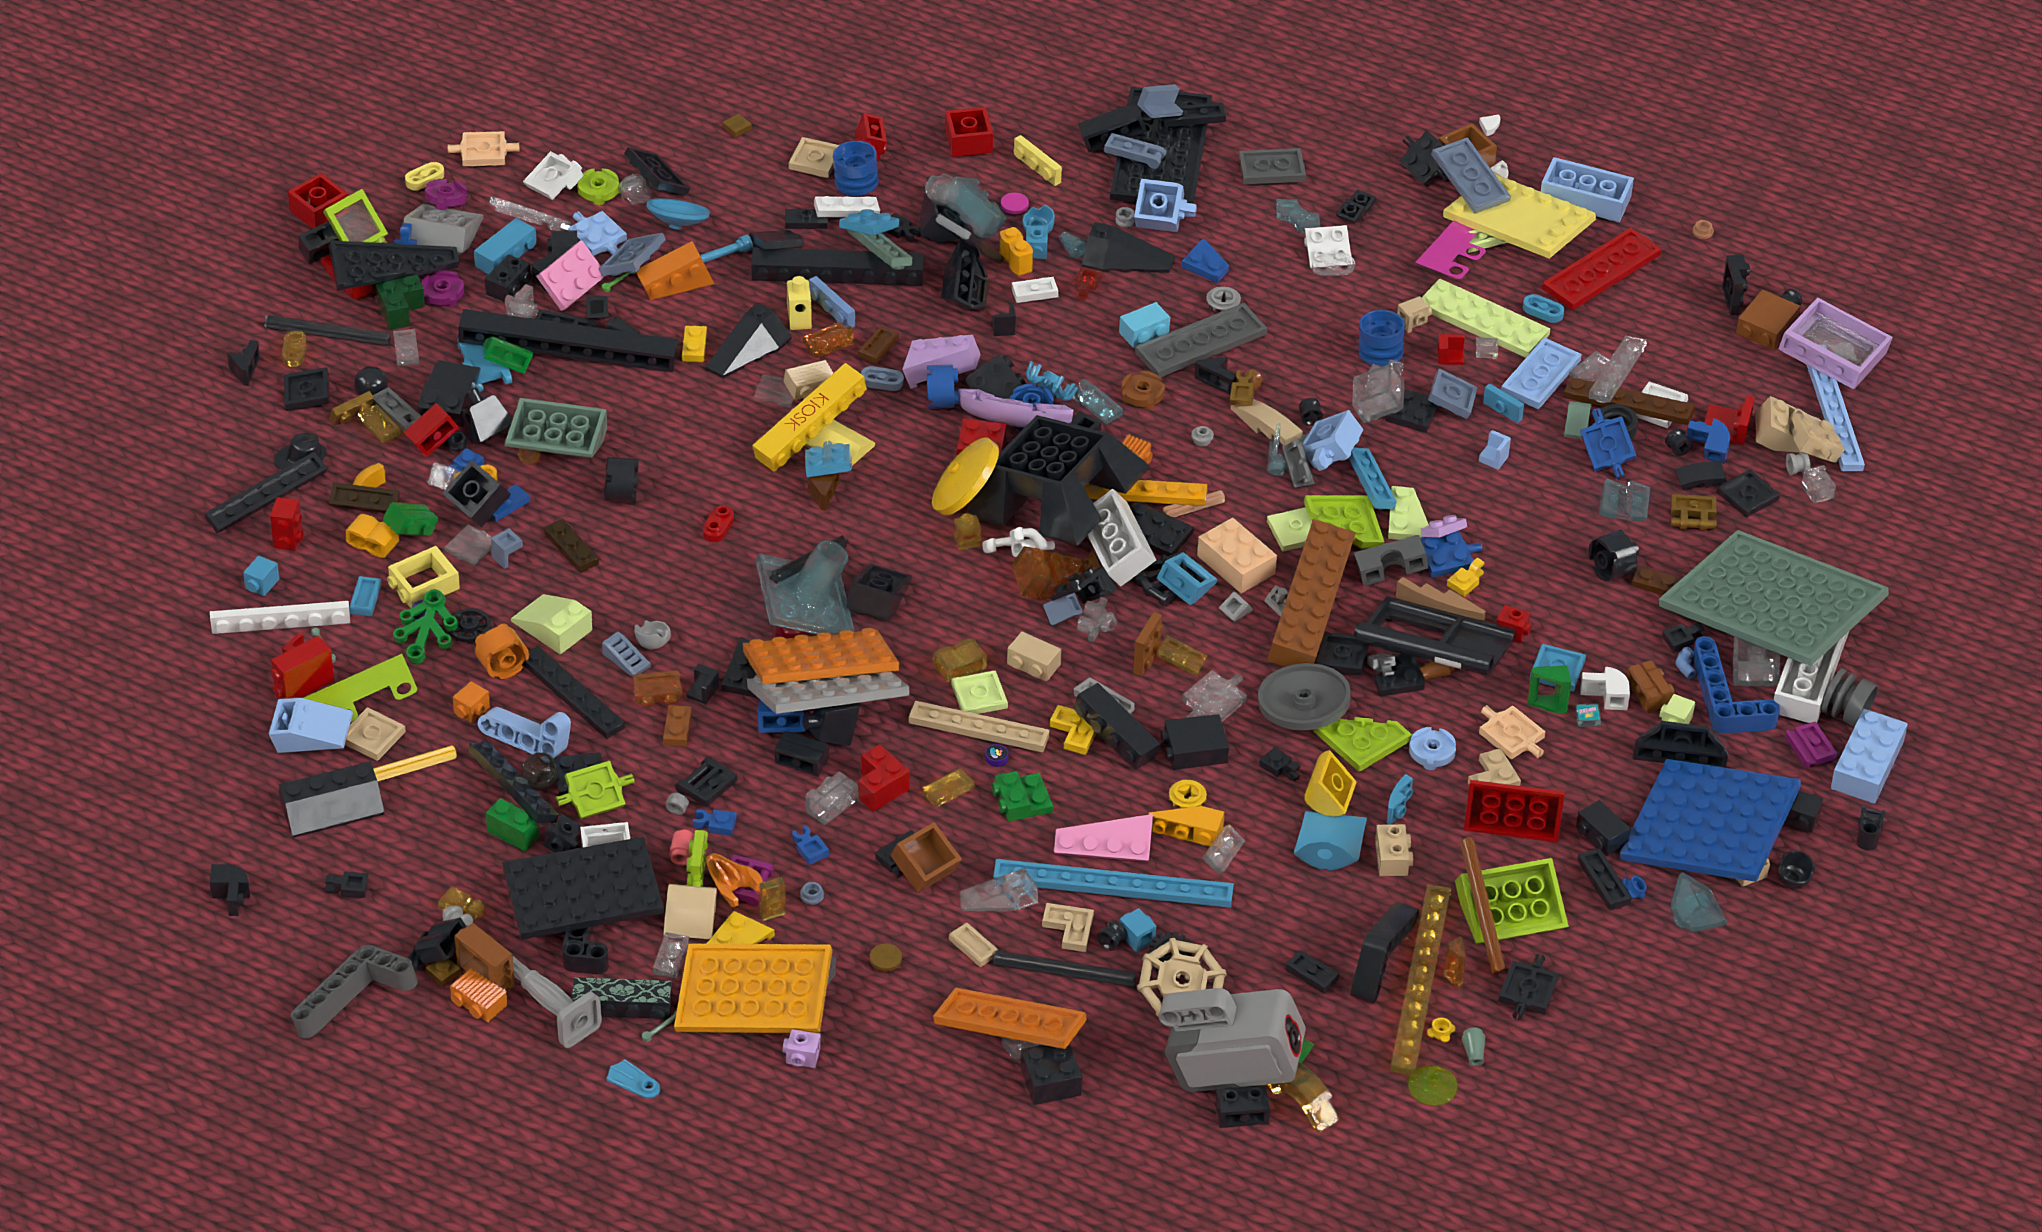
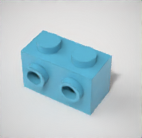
[1119,302,1170,348]

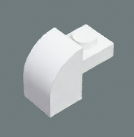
[1580,667,1630,710]

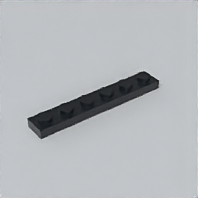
[204,452,327,534]
[522,646,625,739]
[468,741,559,823]

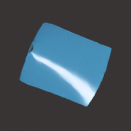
[1294,811,1367,871]

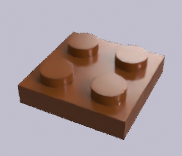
[1133,612,1164,676]

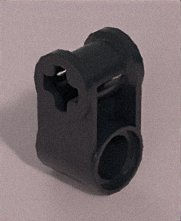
[1856,806,1886,850]

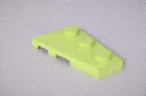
[1388,486,1429,540]

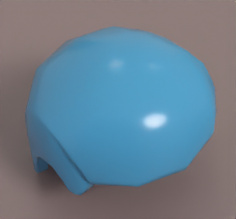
[1022,205,1055,233]

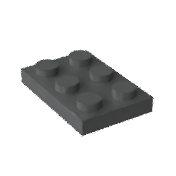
[1238,148,1306,184]

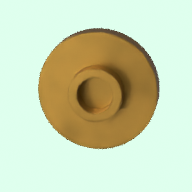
[870,944,902,971]

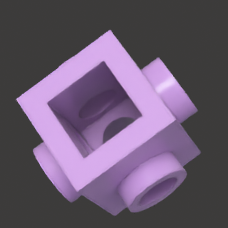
[782,1029,820,1068]

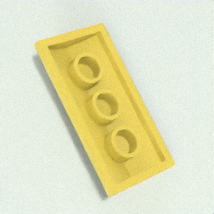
[791,408,875,466]

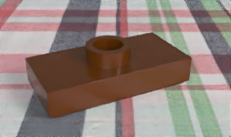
[858,326,899,364]

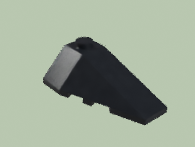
[1082,222,1175,273]

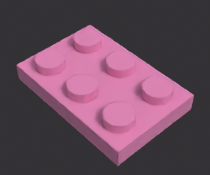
[536,240,605,311]

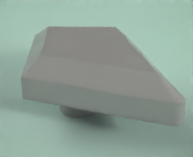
[1265,585,1289,617]

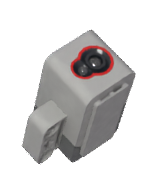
[1159,988,1306,1092]

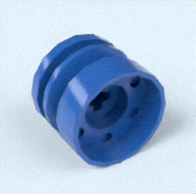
[832,141,879,196]
[1358,310,1405,367]

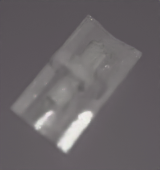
[1077,597,1118,642]

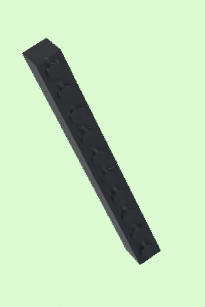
[458,309,678,372]

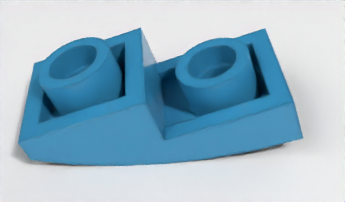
[1387,774,1413,825]

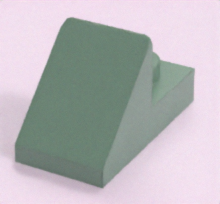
[1564,401,1591,440]

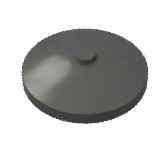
[1258,663,1351,730]

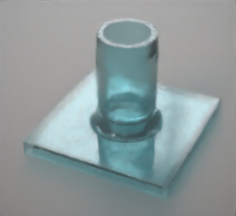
[756,540,855,635]

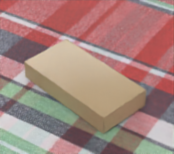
[949,923,998,968]

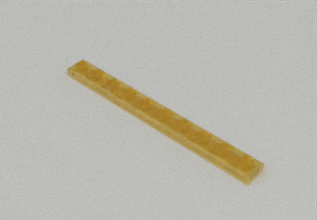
[1390,884,1451,1075]

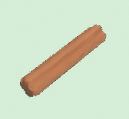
[1162,490,1225,518]

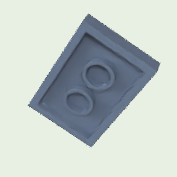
[599,233,666,276]

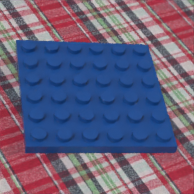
[1620,759,1801,882]

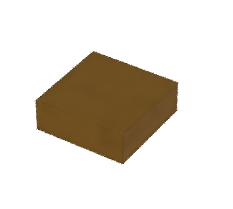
[722,114,752,138]

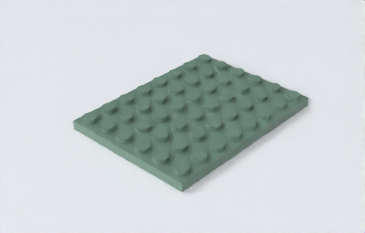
[1659,530,1889,666]

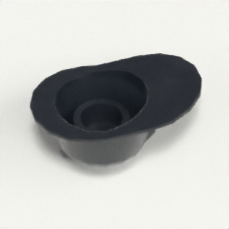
[274,433,327,470]

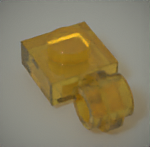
[438,886,485,920]

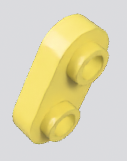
[405,162,444,191]

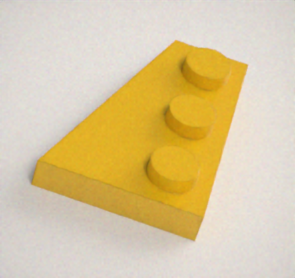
[706,911,775,944]

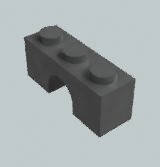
[1354,535,1428,586]

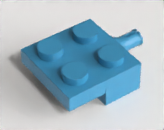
[805,441,852,477]

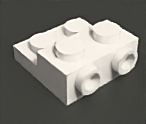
[523,151,583,200]

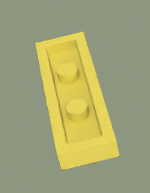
[1014,135,1062,186]

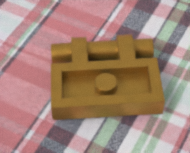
[1671,494,1717,531]

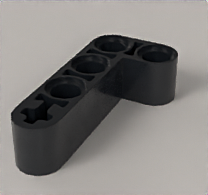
[562,926,609,974]

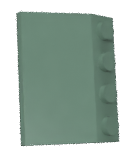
[505,398,607,458]

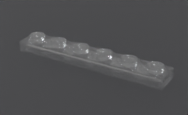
[1589,336,1647,403]

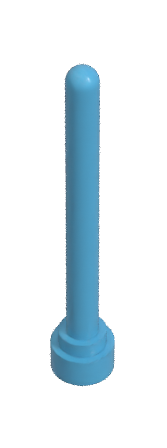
[700,234,753,263]

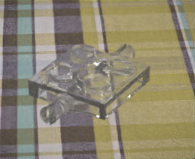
[1182,670,1247,721]

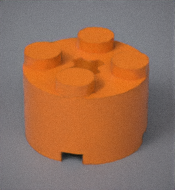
[475,624,529,679]

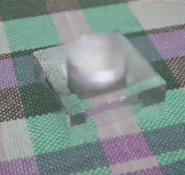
[427,462,457,490]

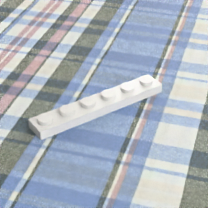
[210,601,350,634]

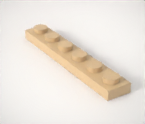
[909,701,1049,752]

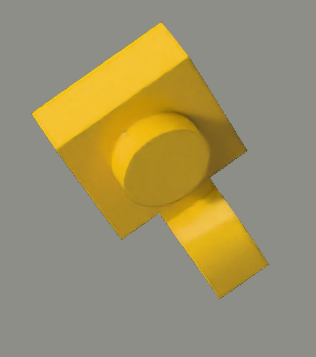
[1447,557,1484,597]

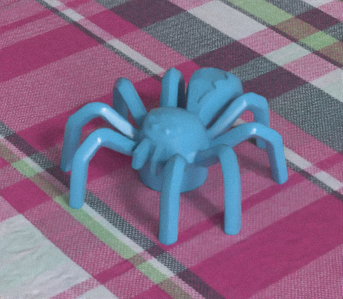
[1026,361,1078,401]

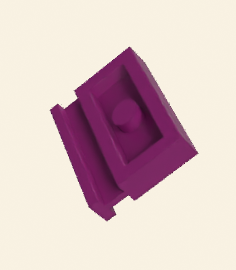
[1785,721,1837,769]

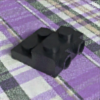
[1722,255,1750,316]

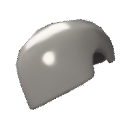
[634,620,671,650]

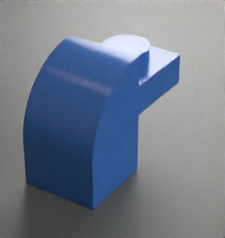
[1687,419,1730,464]

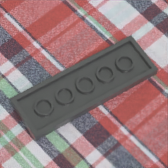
[1135,303,1267,377]

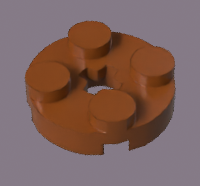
[1121,371,1165,410]

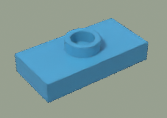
[1483,384,1524,423]

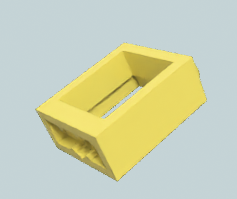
[387,546,460,608]

